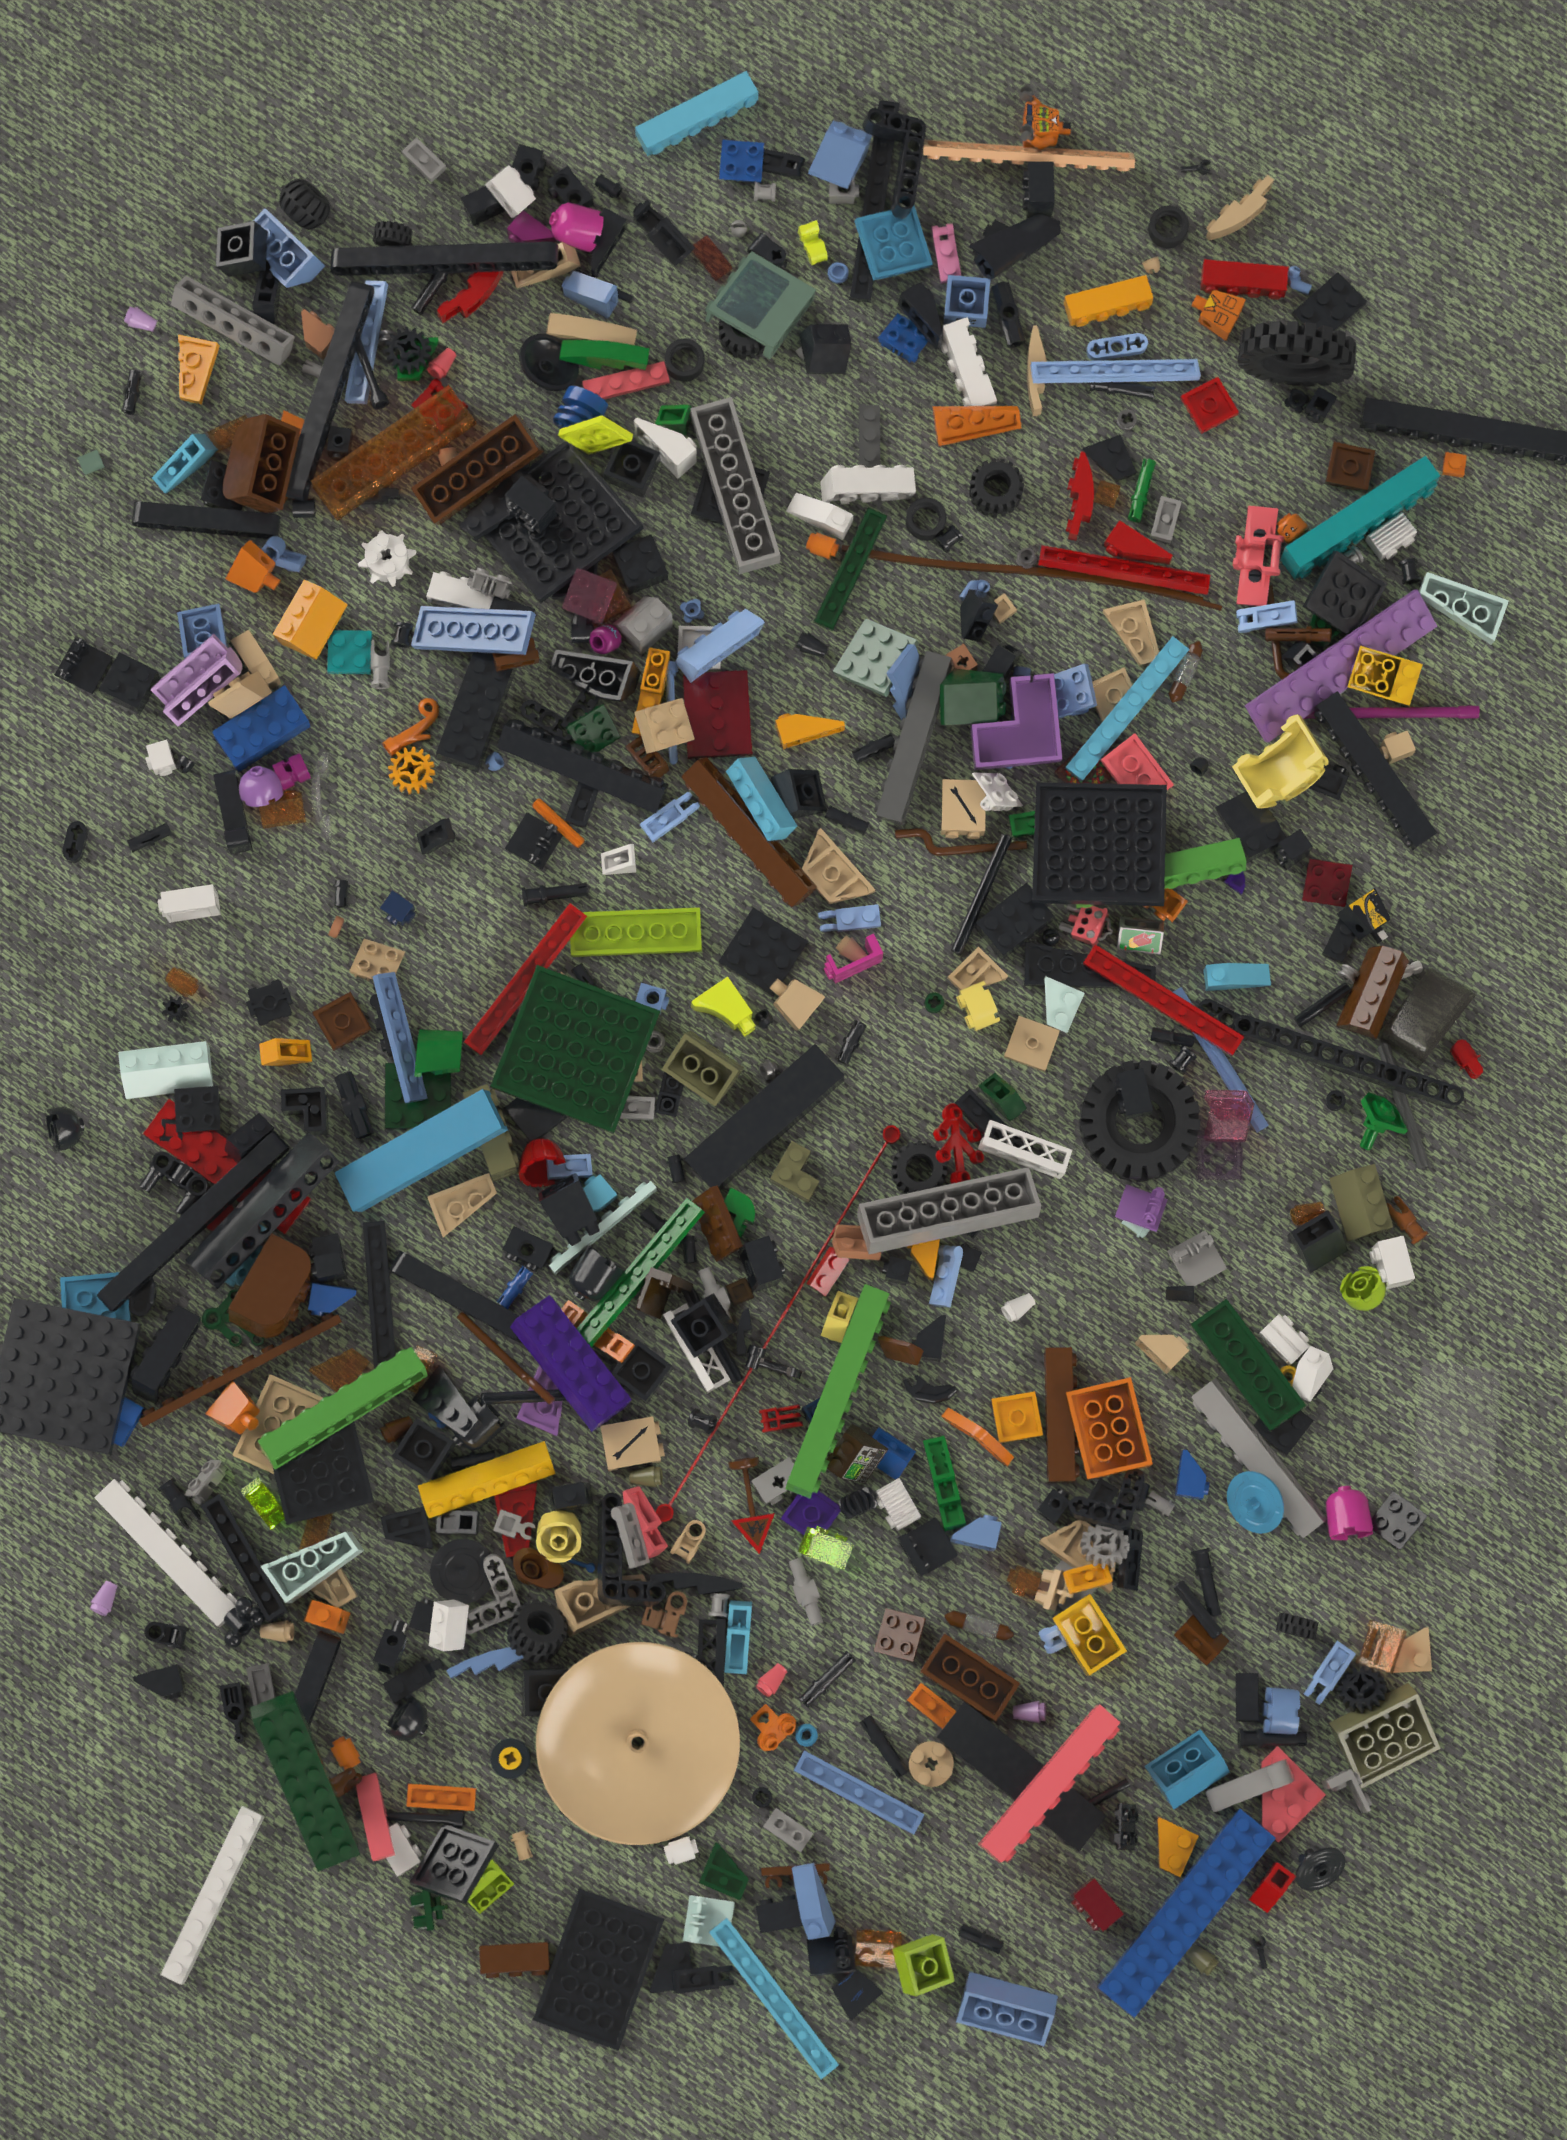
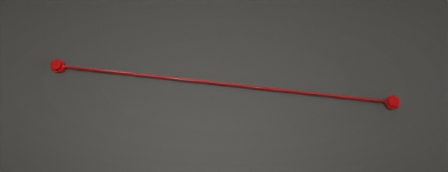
[656,1125,900,1522]

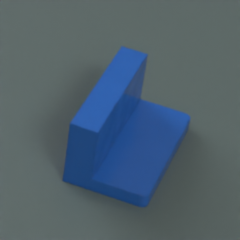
[872,1427,916,1480]

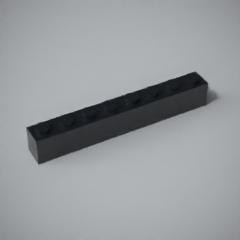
[1314,691,1437,850]
[497,719,669,813]

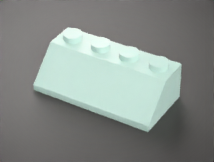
[118,1041,213,1099]

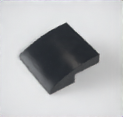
[504,1098,567,1142]

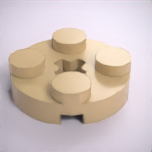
[909,1741,954,1787]

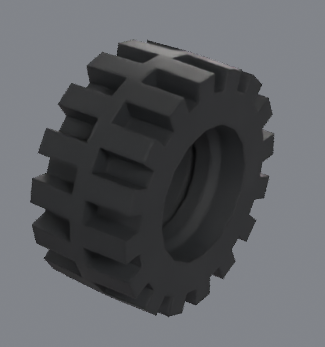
[373,221,413,246]
[1276,1613,1319,1640]

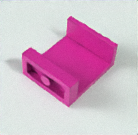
[824,934,883,984]

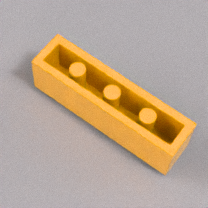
[1064,275,1153,327]

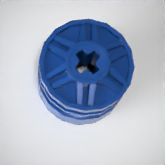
[553,386,608,429]

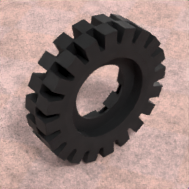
[1238,321,1357,387]
[1079,1060,1201,1182]

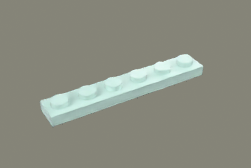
[549,1181,657,1275]

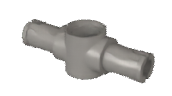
[698,1267,734,1324]
[789,1558,823,1626]

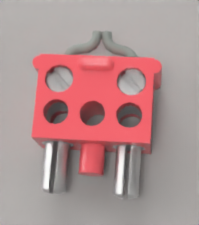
[1059,904,1113,948]

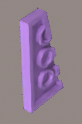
[516,1365,562,1436]

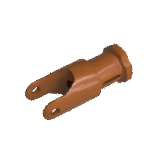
[1386,1196,1429,1245]

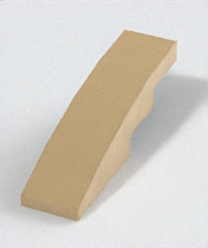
[546,313,637,345]
[1027,325,1047,416]

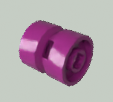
[272,753,311,791]

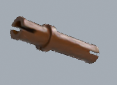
[1265,626,1332,644]

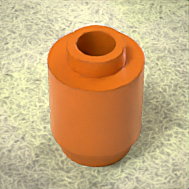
[806,532,839,560]
[330,1736,361,1770]

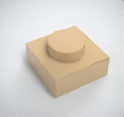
[993,593,1017,624]

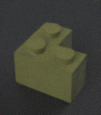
[770,1141,819,1204]

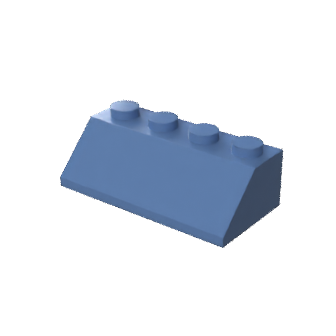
[956,1972,1058,2046]

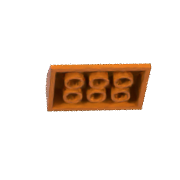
[1066,1377,1153,1480]

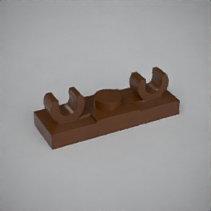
[761,1863,830,1888]

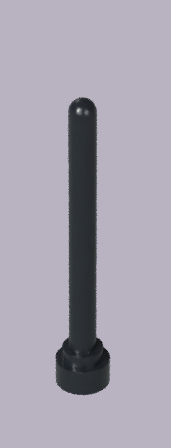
[356,339,389,410]
[355,1810,465,1829]

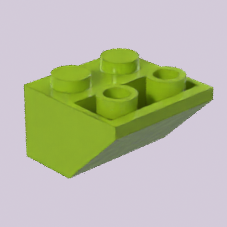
[468,1858,514,1914]

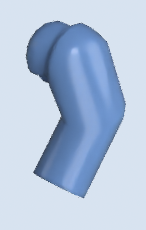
[1288,266,1312,295]
[959,580,990,601]

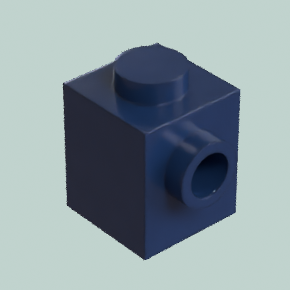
[380,890,416,927]

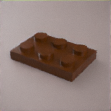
[692,1185,743,1262]

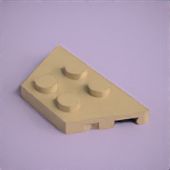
[802,828,875,904]
[1039,1519,1118,1593]

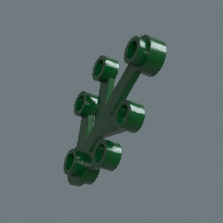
[202,1289,265,1347]

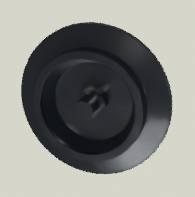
[430,1539,495,1604]

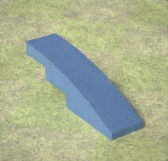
[446,1647,524,1679]

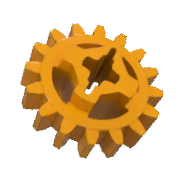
[388,747,435,795]

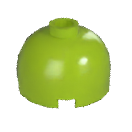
[1340,1266,1386,1311]

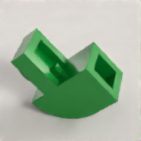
[724,1188,755,1238]

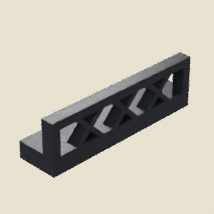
[698,1619,726,1687]

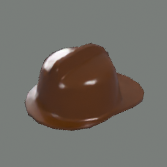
[513,1548,564,1589]

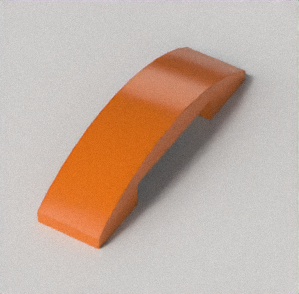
[561,1300,635,1363]

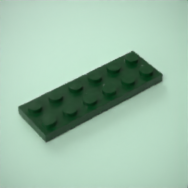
[1191,1299,1306,1432]

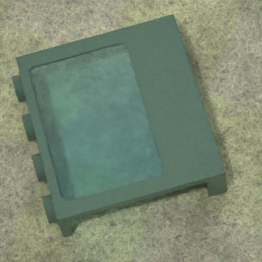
[705,251,816,359]

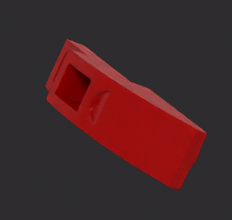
[437,271,504,323]
[1065,452,1094,541]

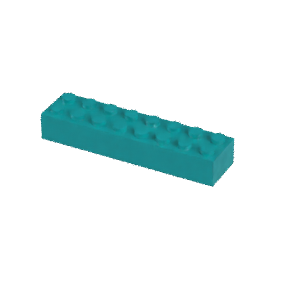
[1280,455,1440,580]

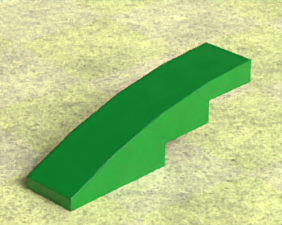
[559,340,650,370]
[923,1436,966,1531]

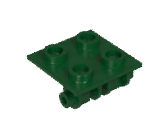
[566,704,621,752]

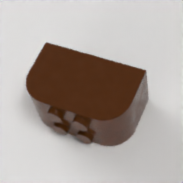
[223,414,301,513]
[228,1233,311,1338]

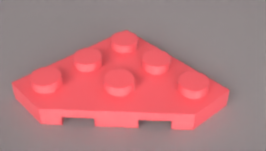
[1261,1746,1326,1843]

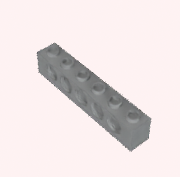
[171,276,295,366]

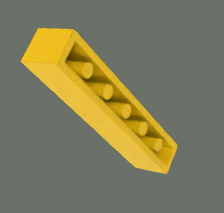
[418,1441,556,1518]

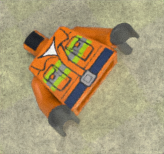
[1019,84,1071,150]

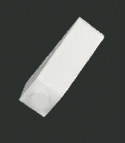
[786,493,853,540]

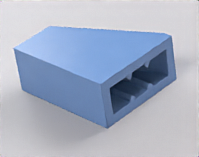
[562,271,618,319]

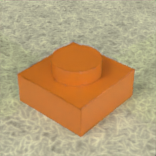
[1442,452,1467,478]

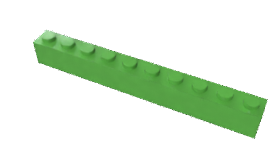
[785,1284,891,1498]

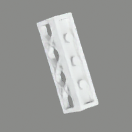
[978,1120,1072,1179]
[663,1303,730,1394]

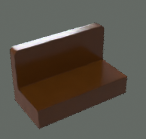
[492,638,539,671]
[1174,1614,1229,1666]

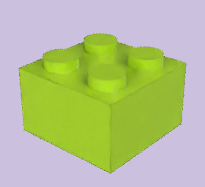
[892,1934,955,1997]

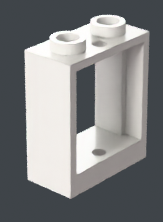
[158,884,221,923]

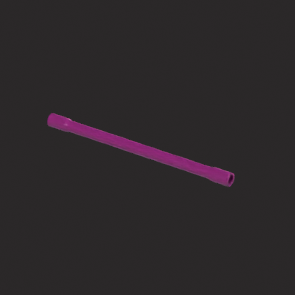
[1303,706,1480,720]

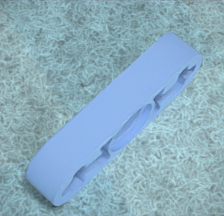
[1086,333,1148,361]

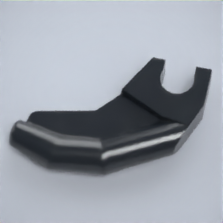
[903,1375,957,1404]

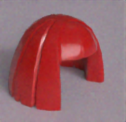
[518,1138,565,1187]

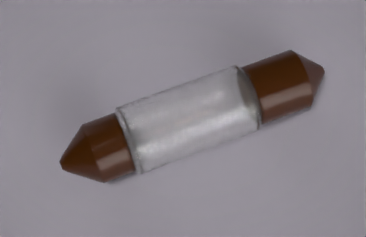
[1168,641,1203,703]
[944,1610,1014,1641]

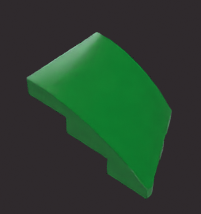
[415,1029,463,1077]

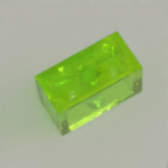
[798,1526,854,1570]

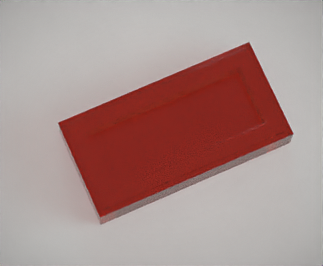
[692,235,732,281]

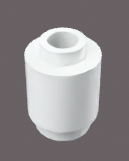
[664,1836,698,1865]

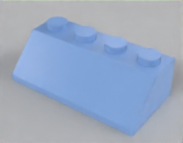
[675,609,765,683]

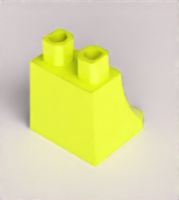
[691,977,756,1037]

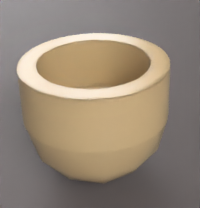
[1142,257,1160,274]

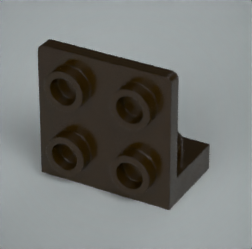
[636,1267,693,1319]

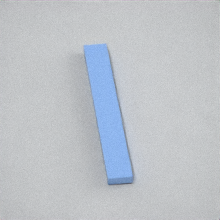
[1030,359,1201,383]

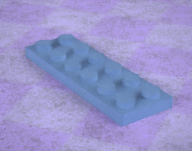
[411,606,536,655]

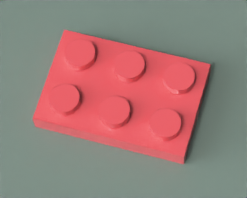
[1100,733,1174,790]

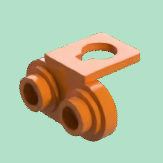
[750,1704,796,1751]

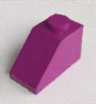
[507,210,557,243]

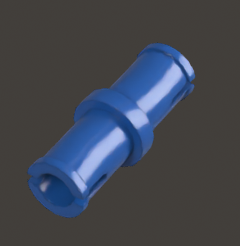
[496,1266,533,1309]

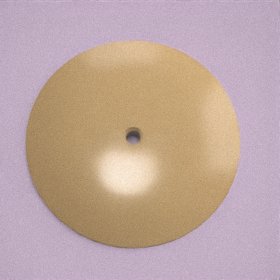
[536,1642,740,1845]

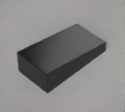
[1166,1286,1195,1302]

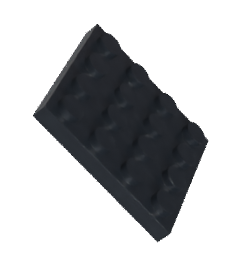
[273,1421,374,1525]

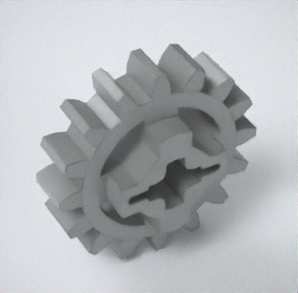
[1080,1524,1130,1569]

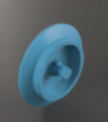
[1227,1471,1284,1533]

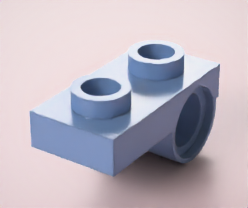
[261,536,307,572]

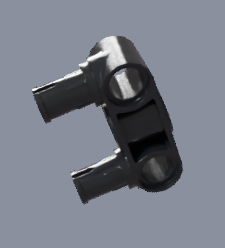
[139,1151,210,1215]

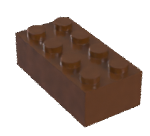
[919,1633,1020,1722]

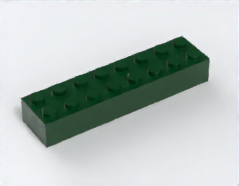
[250,1691,360,1872]

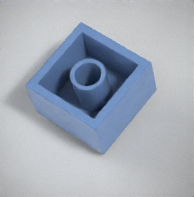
[943,275,990,328]

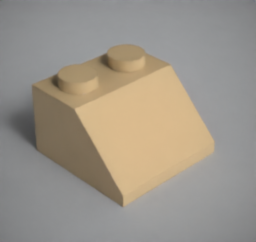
[1135,1335,1189,1374]

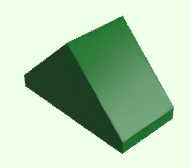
[655,405,692,435]

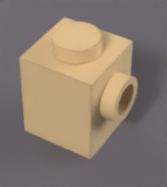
[1380,730,1416,764]

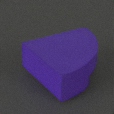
[1223,871,1245,895]

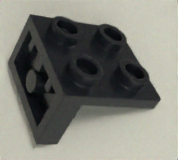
[897,1518,958,1578]

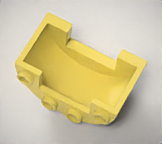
[1232,714,1328,808]

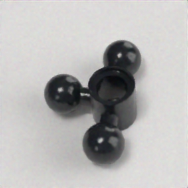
[224,1597,265,1648]

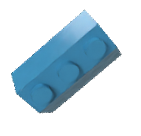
[1144,1729,1230,1809]

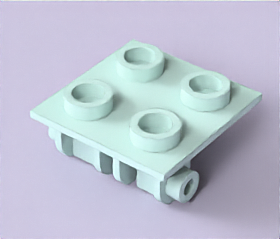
[683,1895,735,1947]

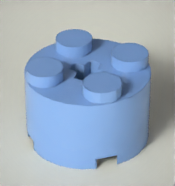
[1262,1687,1300,1735]

